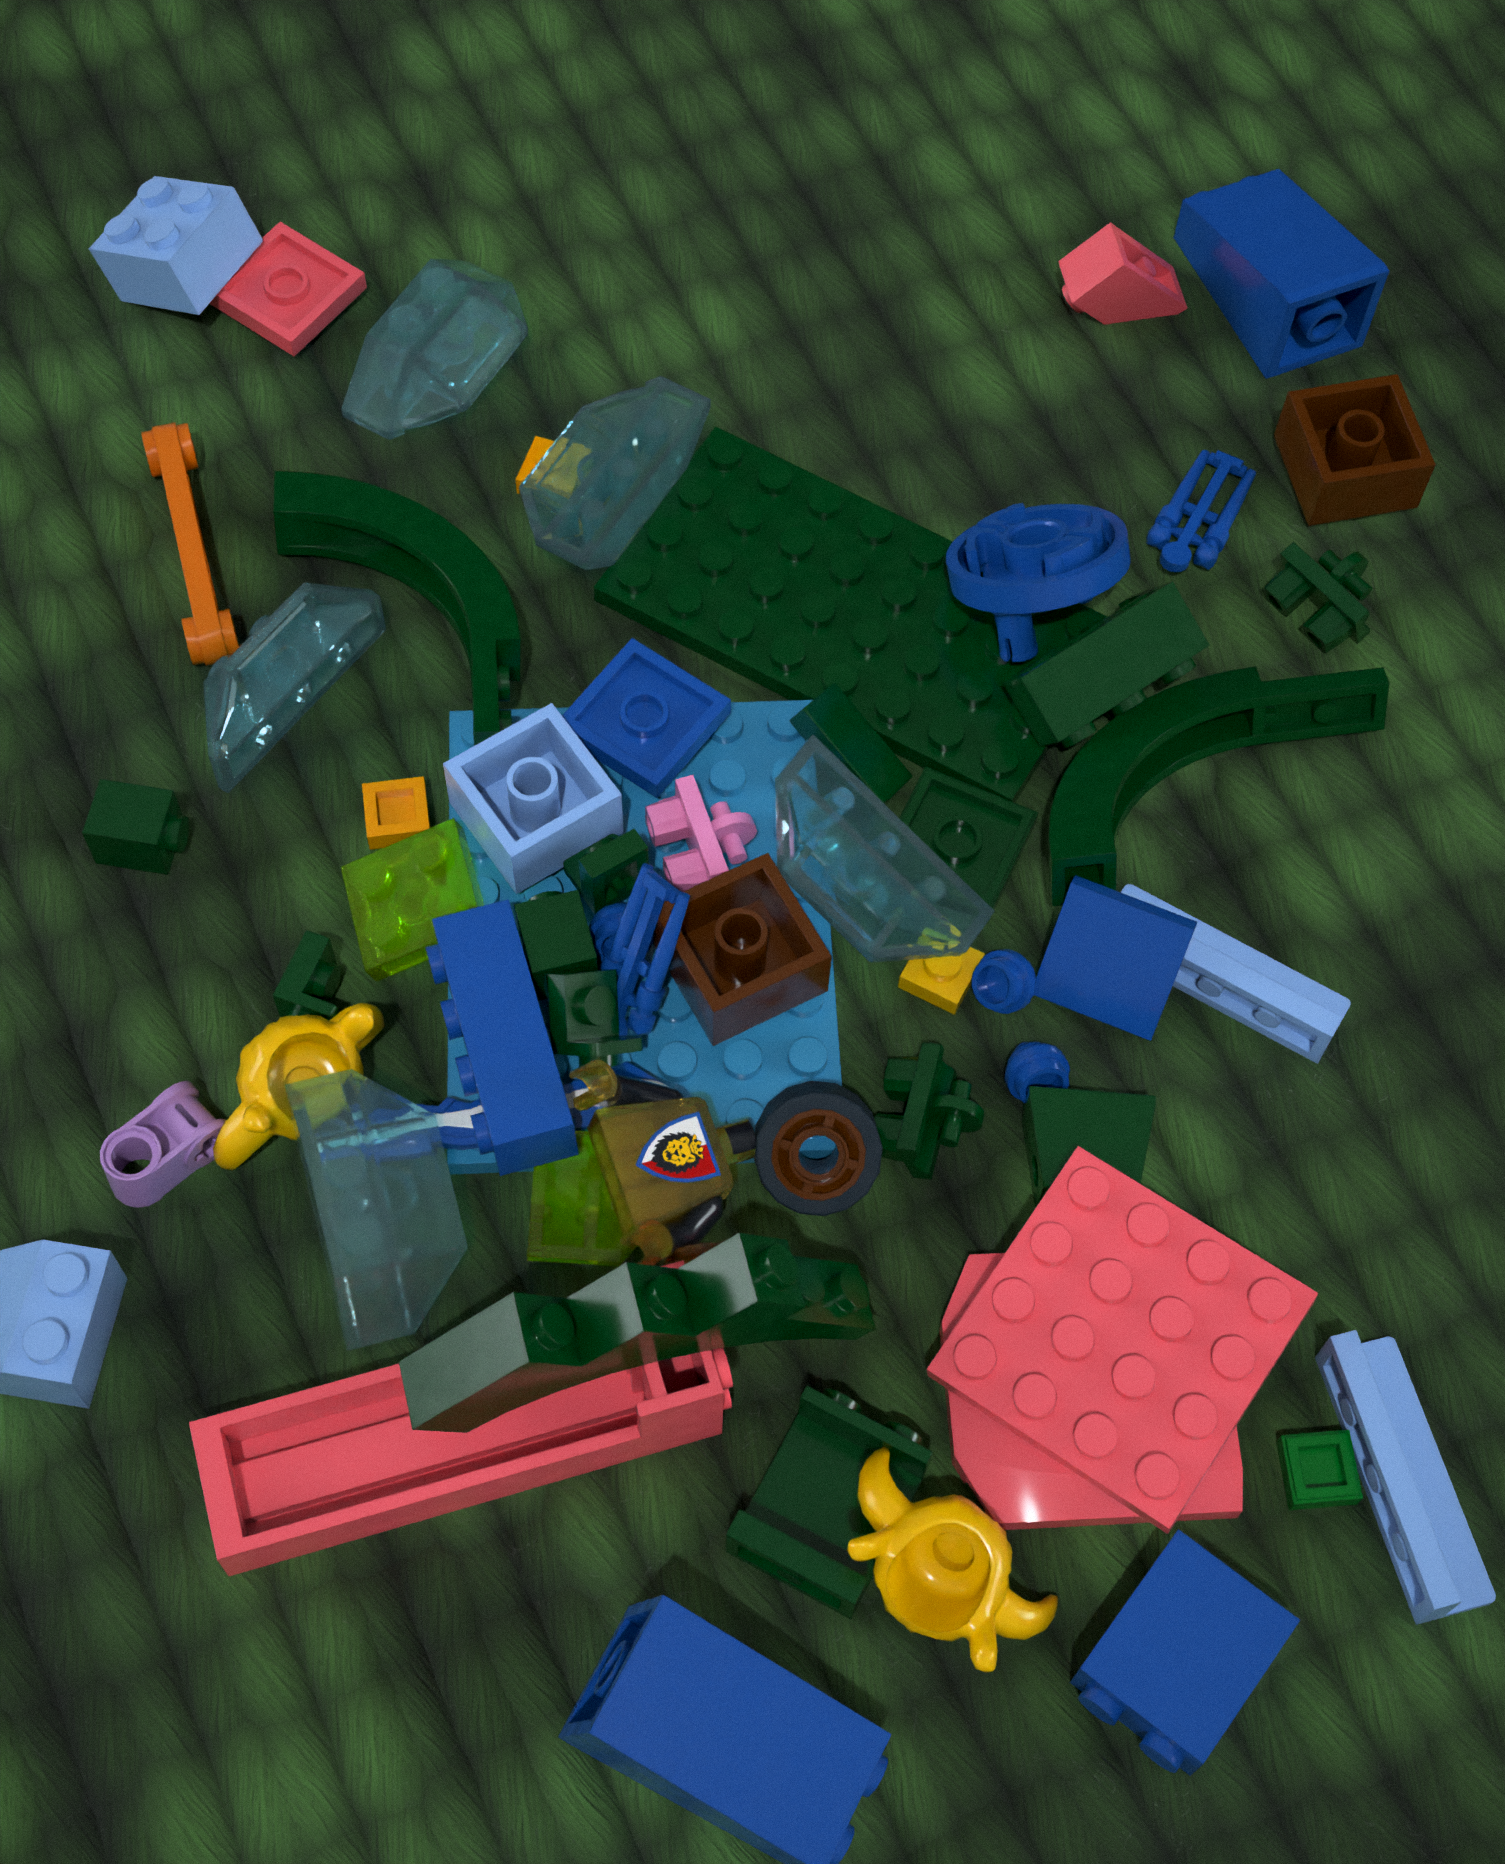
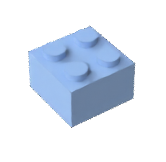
[89,176,263,315]
[443,703,623,894]

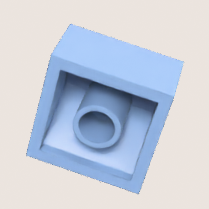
[0,1239,127,1409]

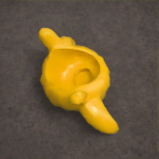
[213,1003,384,1170]
[847,1447,1059,1673]

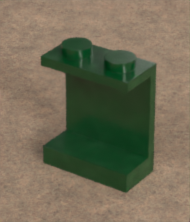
[725,1386,933,1620]

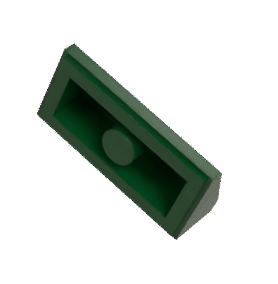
[789,682,913,815]

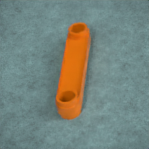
[141,422,241,666]

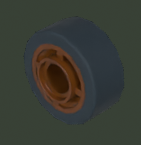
[753,1081,883,1216]

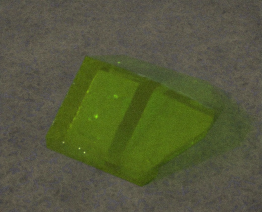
[527,1131,655,1266]

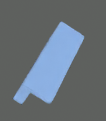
[1121,884,1351,1064]
[1315,1330,1496,1625]

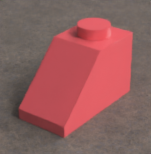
[1058,222,1187,325]

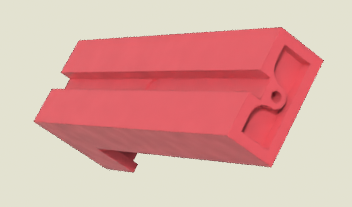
[189,1260,733,1576]

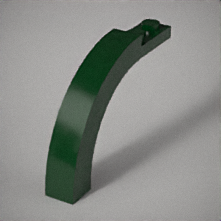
[273,471,520,746]
[1049,666,1390,906]

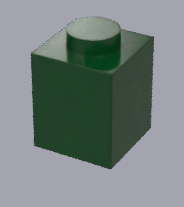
[82,779,189,875]
[514,890,598,1001]

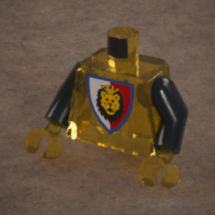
[569,1060,756,1266]

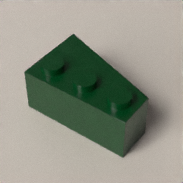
[1003,581,1210,748]

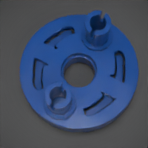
[946,503,1131,662]

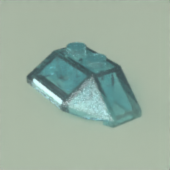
[341,259,528,440]
[519,376,711,570]
[203,582,386,793]
[775,735,995,962]
[284,1069,468,1351]

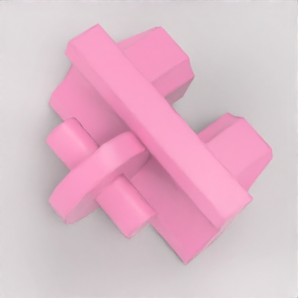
[645,775,757,892]

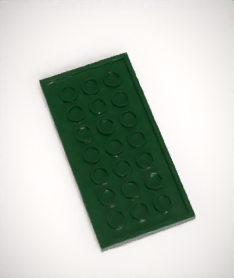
[594,426,1107,803]

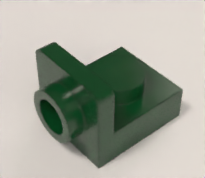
[563,829,649,914]
[272,930,341,1021]
[548,969,643,1068]

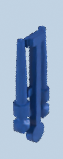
[1147,450,1256,572]
[600,863,690,1036]

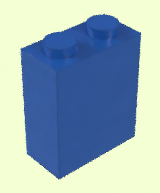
[1070,1529,1300,1776]

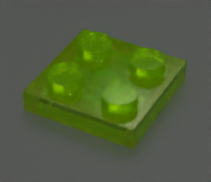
[341,818,484,981]

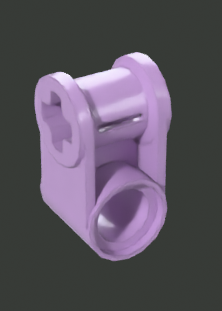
[100,1081,226,1208]

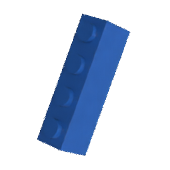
[425,899,579,1176]

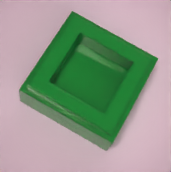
[1276,1430,1363,1510]

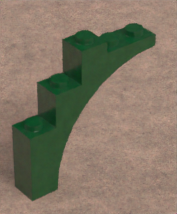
[399,1232,876,1433]

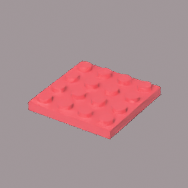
[927,1146,1318,1534]

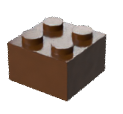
[1274,374,1436,526]
[653,853,832,1046]

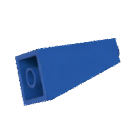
[1173,169,1390,379]
[558,1595,892,1864]

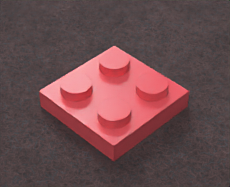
[210,222,367,357]

